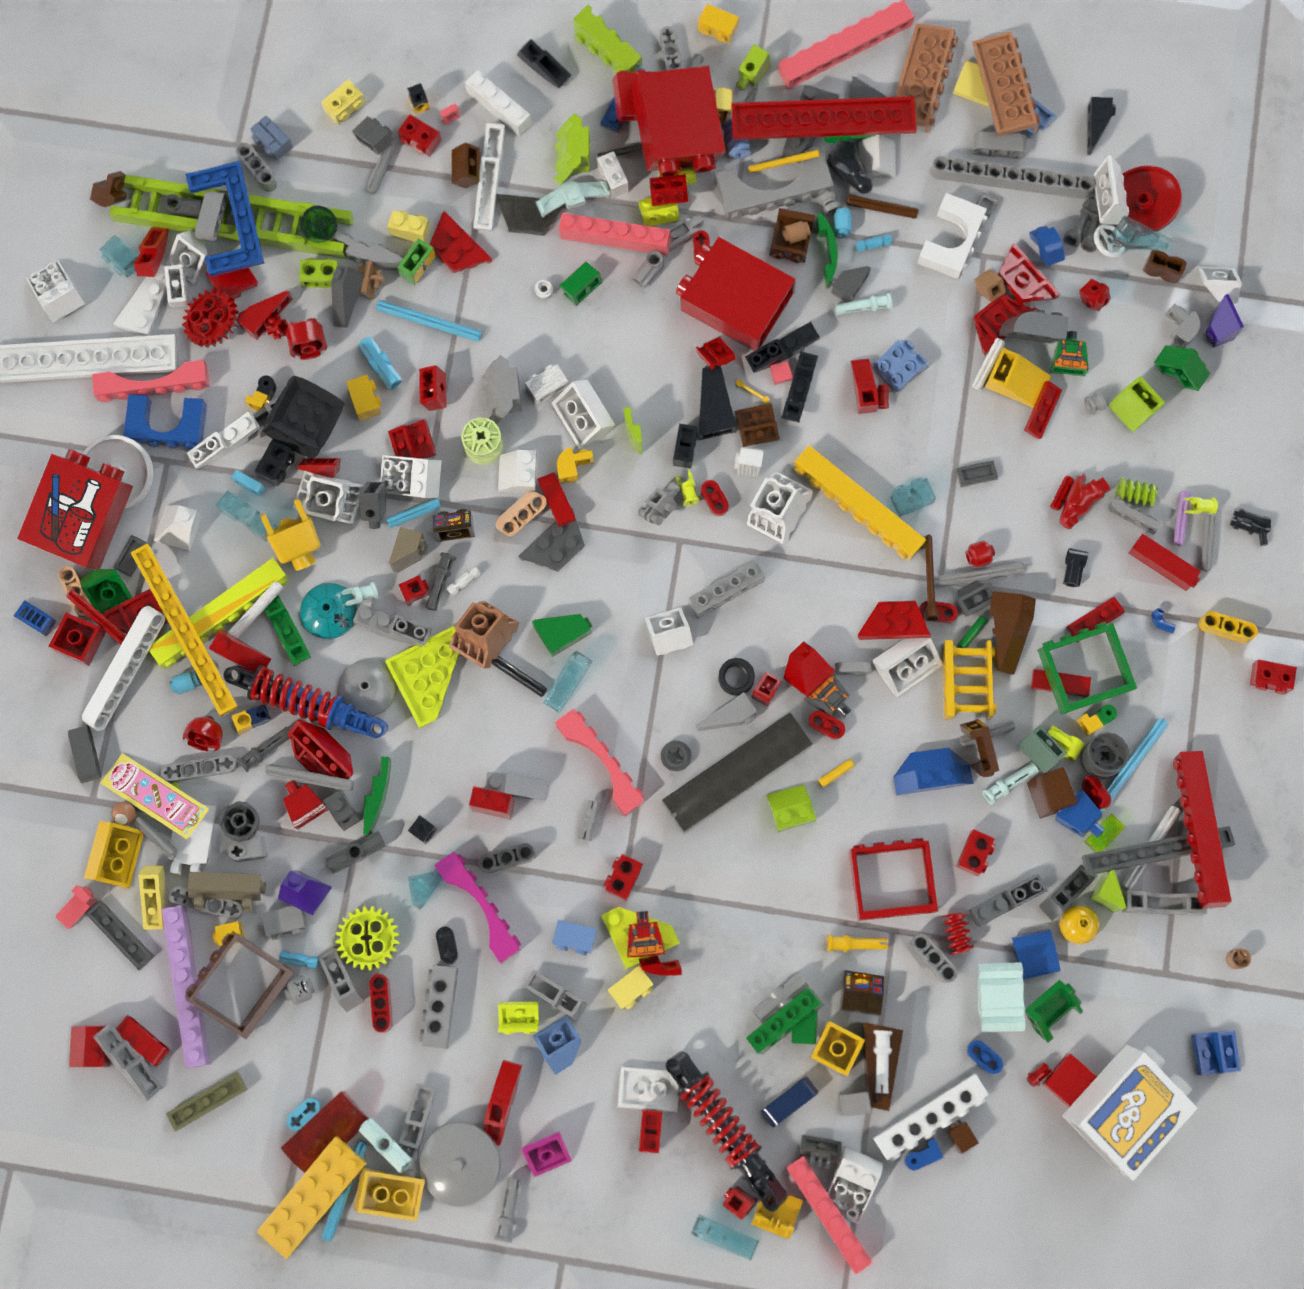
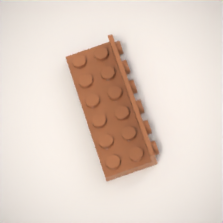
[895,23,958,133]
[972,31,1040,137]

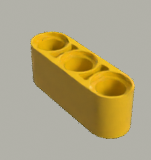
[1198,611,1258,643]

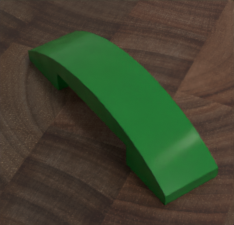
[816,213,838,289]
[264,595,311,666]

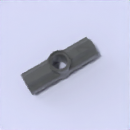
[326,831,386,874]

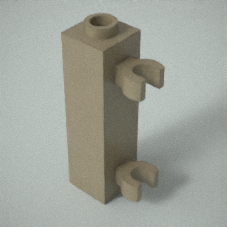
[187,872,266,912]

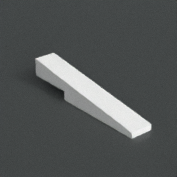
[473,123,506,231]

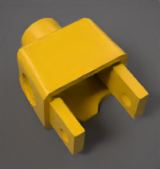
[259,498,321,571]

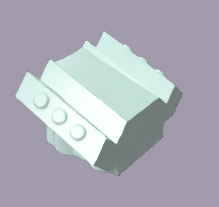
[977,962,1026,1032]

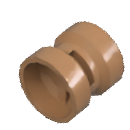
[1226,948,1251,969]

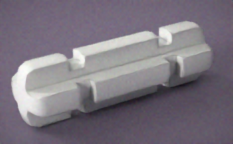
[447,566,481,596]

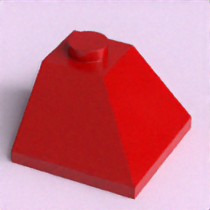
[783,641,835,698]

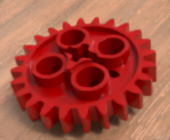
[182,289,239,348]

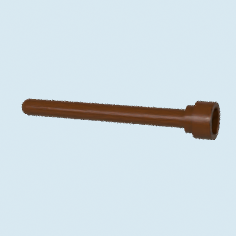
[924,534,940,621]

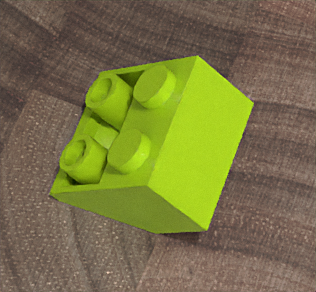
[1108,376,1165,433]

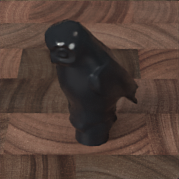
[827,141,873,194]

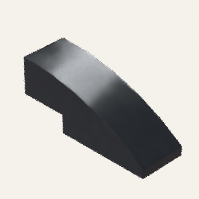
[517,39,572,89]

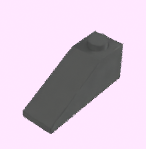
[331,266,365,328]
[1038,864,1095,921]

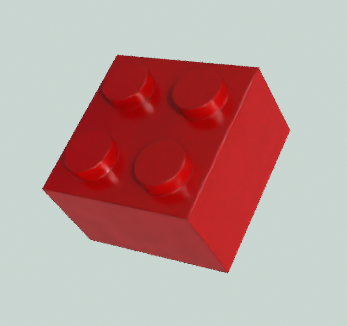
[48,612,106,666]

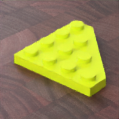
[385,626,459,729]

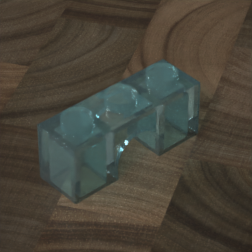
[216,490,277,542]

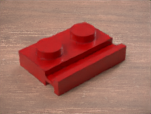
[696,337,736,370]

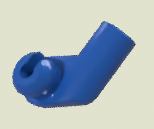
[1151,608,1176,633]

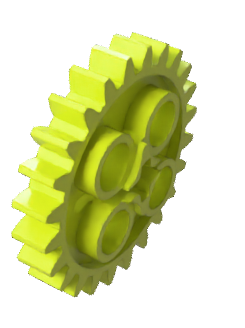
[335,906,400,971]

